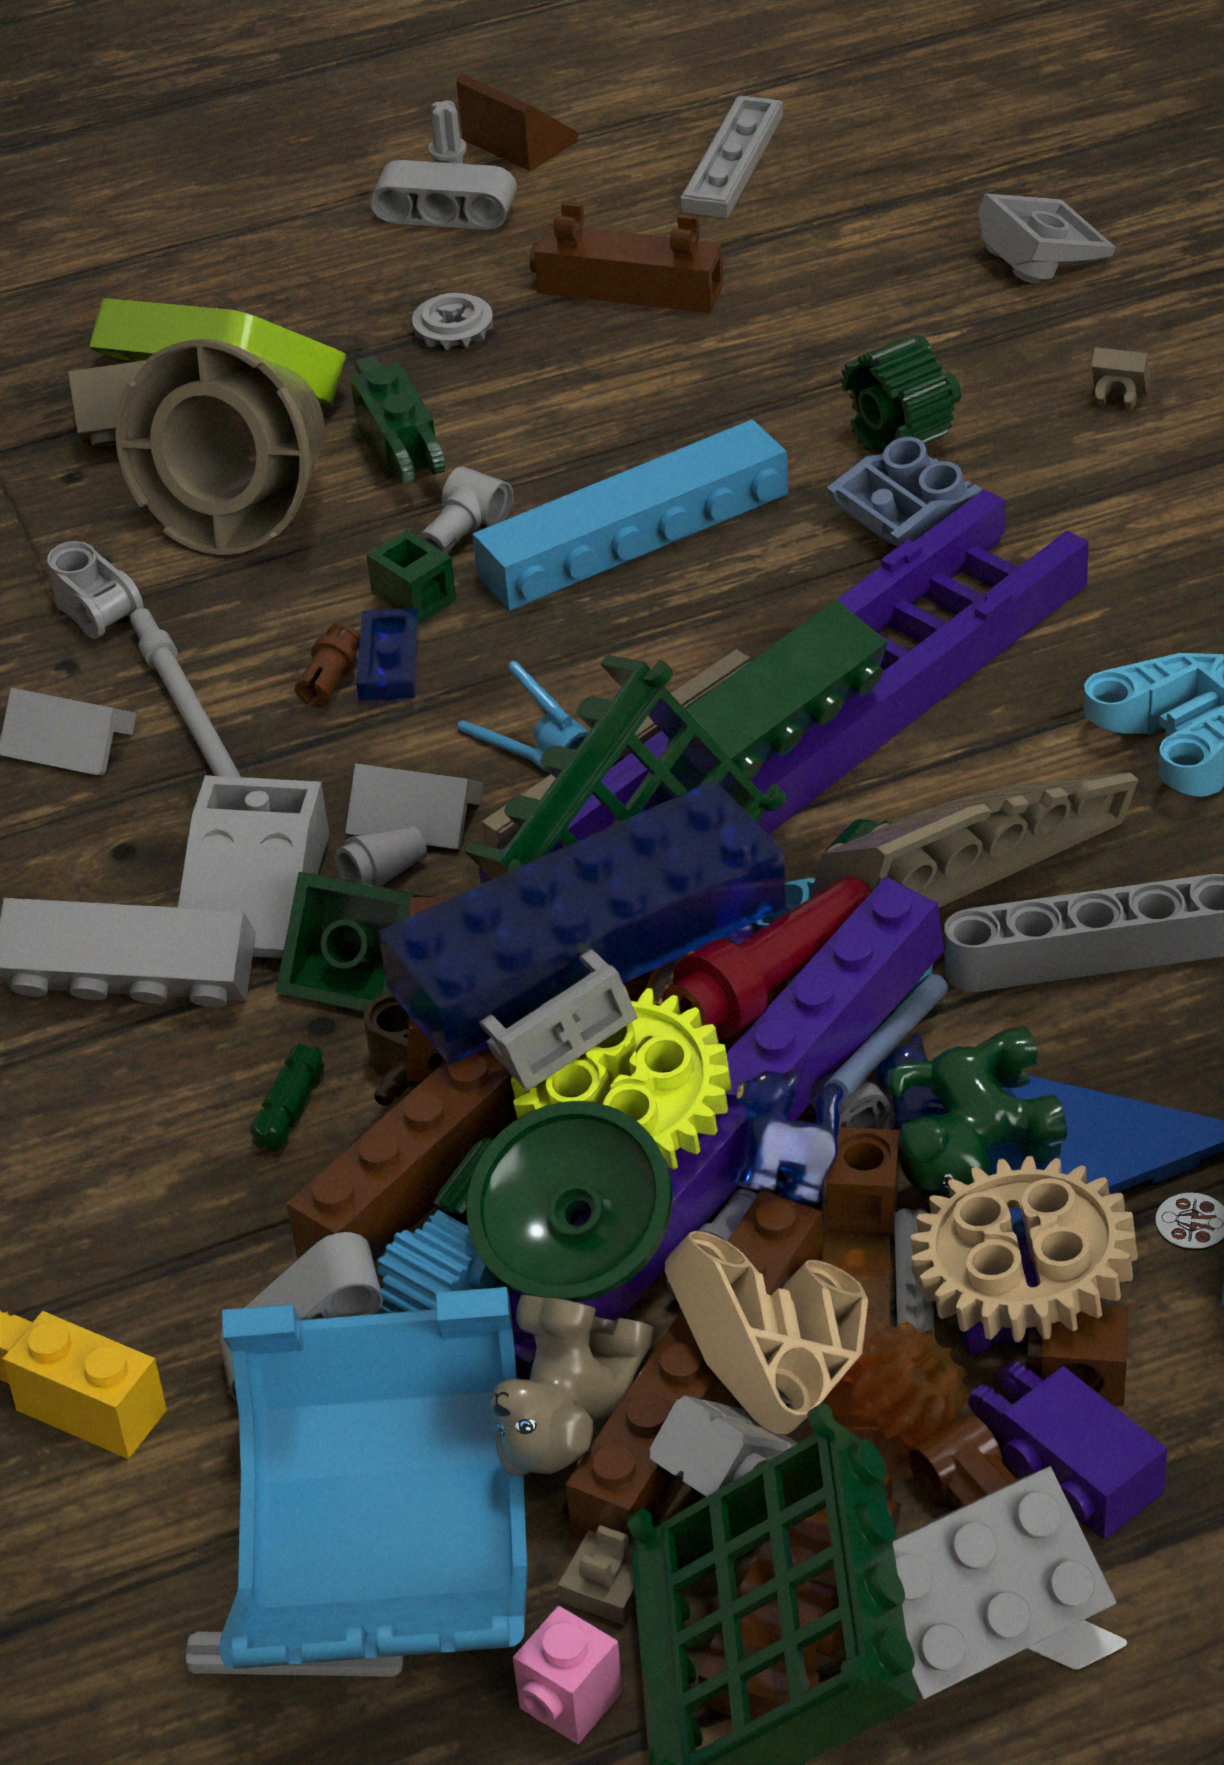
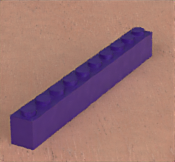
[509,877,944,1380]

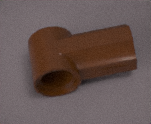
[907,1414,1017,1509]

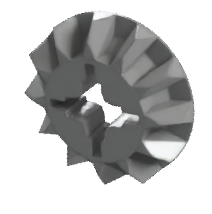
[412,293,493,351]

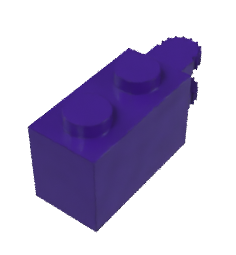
[966,1360,1167,1540]

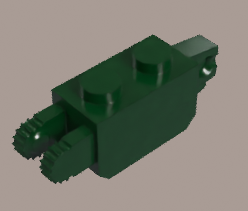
[350,355,446,484]

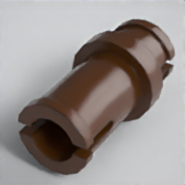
[294,623,362,708]

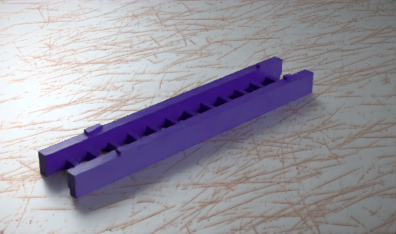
[479,489,1089,933]

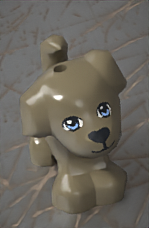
[490,1295,654,1476]

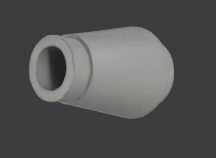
[334,826,427,886]

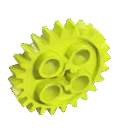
[511,988,731,1170]

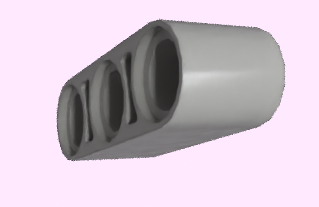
[370,160,517,230]
[219,1232,383,1401]

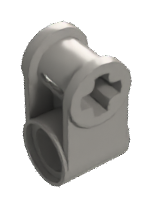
[47,541,144,639]

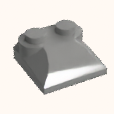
[978,193,1116,283]

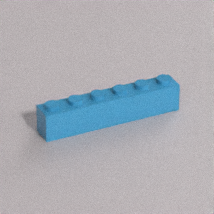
[473,419,788,611]

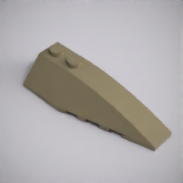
[810,773,1138,908]

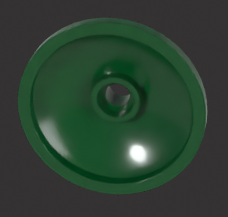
[467,1101,673,1302]

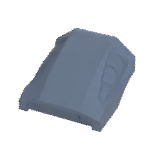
[827,437,983,547]

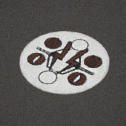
[1156,1193,1224,1249]

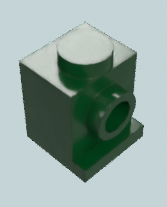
[366,529,456,626]

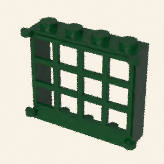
[464,655,786,953]
[627,1403,917,1765]

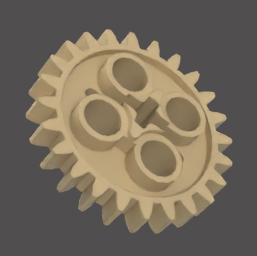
[910,1156,1138,1342]

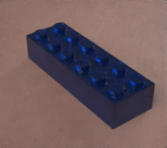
[378,780,786,1065]

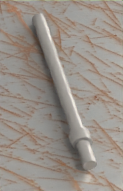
[130,608,241,777]

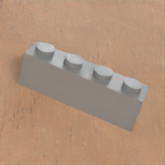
[0,898,256,1007]

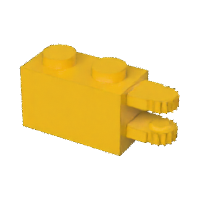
[0,1310,167,1459]

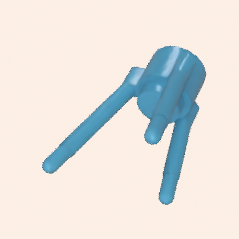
[457,661,589,772]

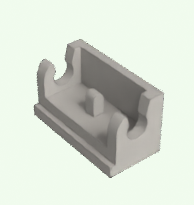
[479,949,638,1091]

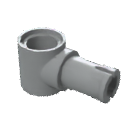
[419,466,513,554]

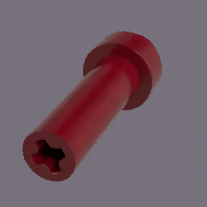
[662,876,872,1040]

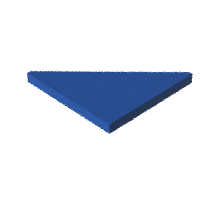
[987,1075,1224,1235]

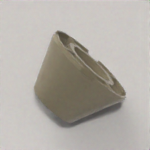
[115,339,324,555]

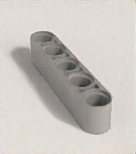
[944,874,1224,992]

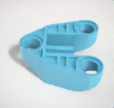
[1083,653,1224,797]

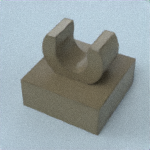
[1091,347,1150,411]
[557,1525,636,1625]

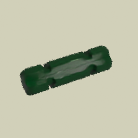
[249,1043,325,1151]

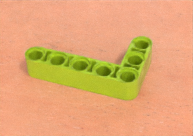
[89,298,346,405]

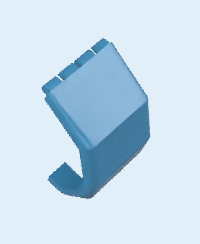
[220,1287,528,1669]

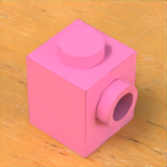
[513,1605,623,1745]

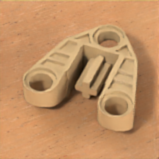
[665,1231,868,1434]

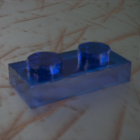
[356,608,420,700]

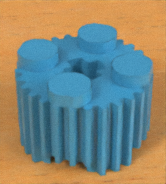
[376,1210,513,1314]

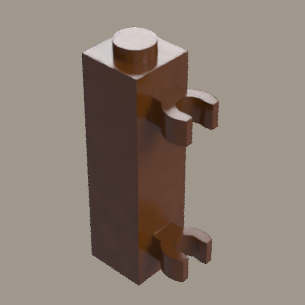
[529,201,724,313]

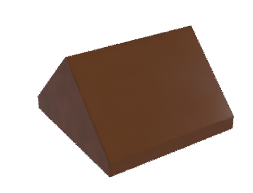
[456,73,580,171]

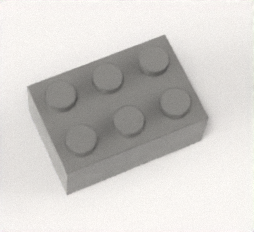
[893,1466,1117,1701]

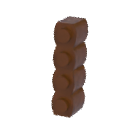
[698,1475,901,1721]

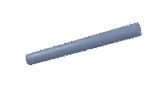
[824,975,948,1103]

